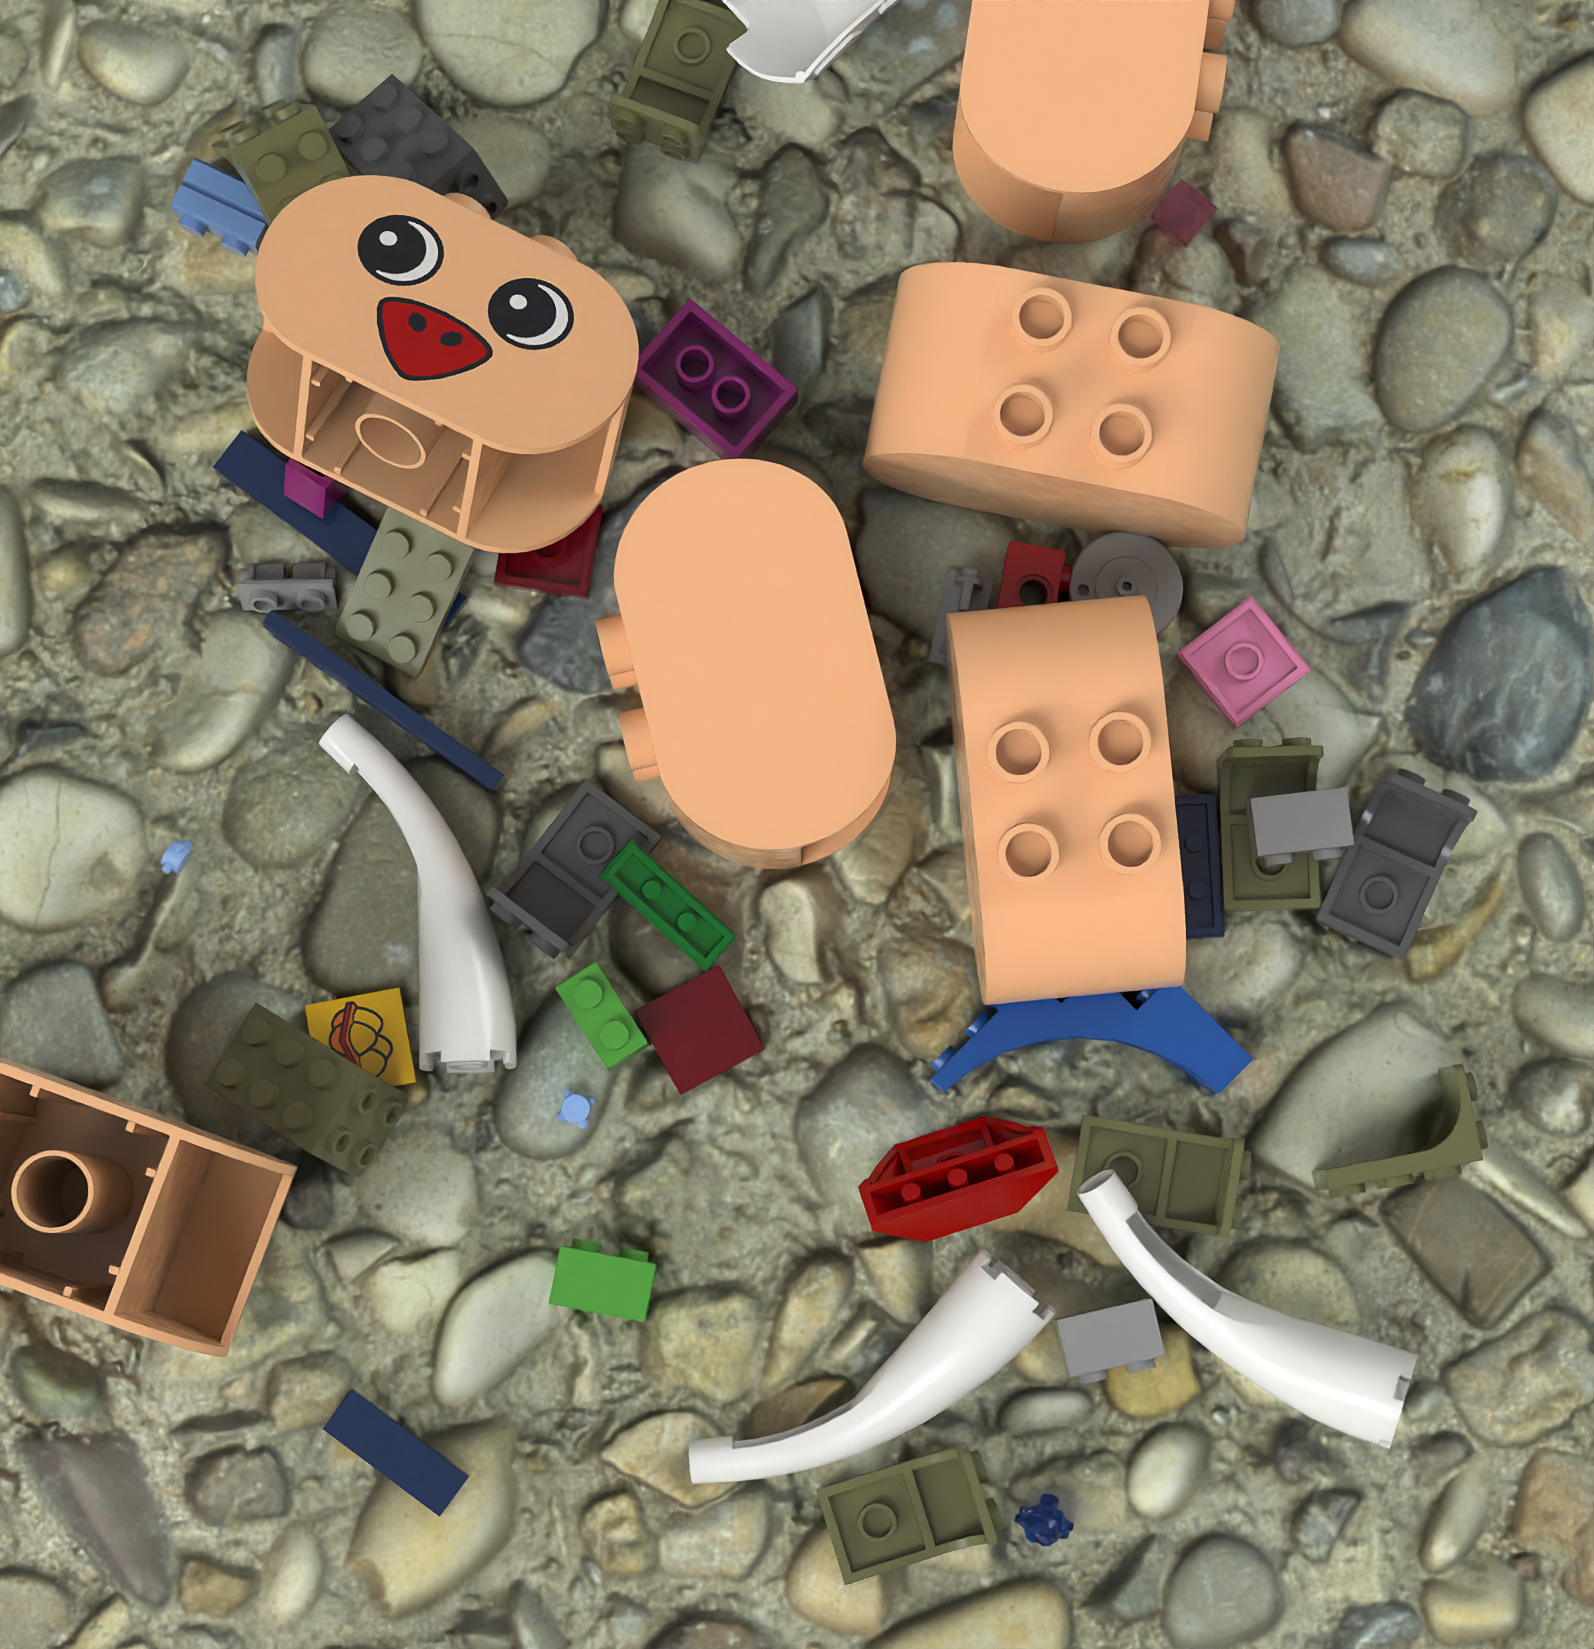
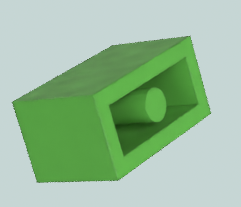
[555,962,650,1072]
[549,1238,658,1322]

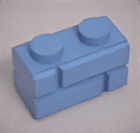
[171,158,269,257]

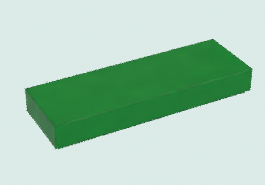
[598,839,737,972]

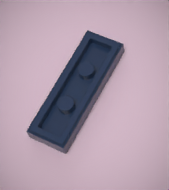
[1174,794,1225,940]
[323,1389,470,1517]

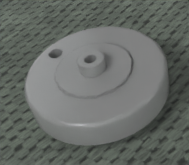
[1067,531,1183,636]

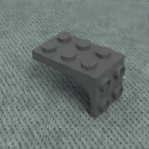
[328,74,508,220]
[1313,768,1478,960]
[487,779,663,960]

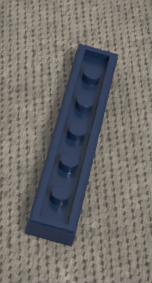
[213,430,468,638]
[262,610,508,794]

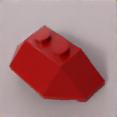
[858,1116,1059,1242]

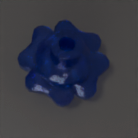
[1014,1494,1074,1546]

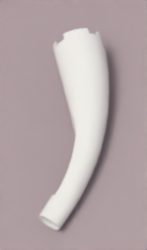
[319,714,517,1074]
[1077,1169,1418,1449]
[689,1249,1056,1484]

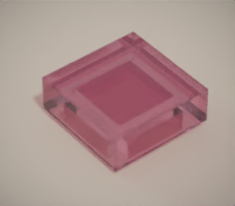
[1150,179,1218,247]

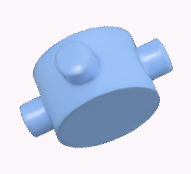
[161,840,193,874]
[555,1089,596,1129]

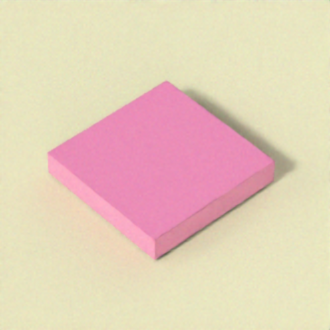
[1176,595,1311,730]

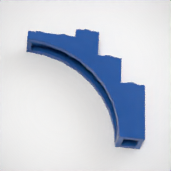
[929,986,1253,1095]

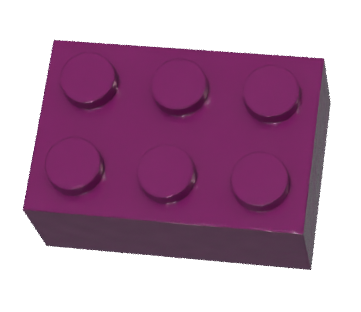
[633,298,798,460]

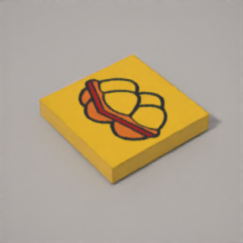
[305,988,418,1087]

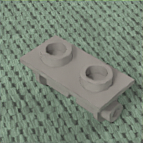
[237,562,338,613]
[928,568,994,665]

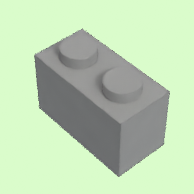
[1245,787,1354,867]
[1054,1297,1166,1384]

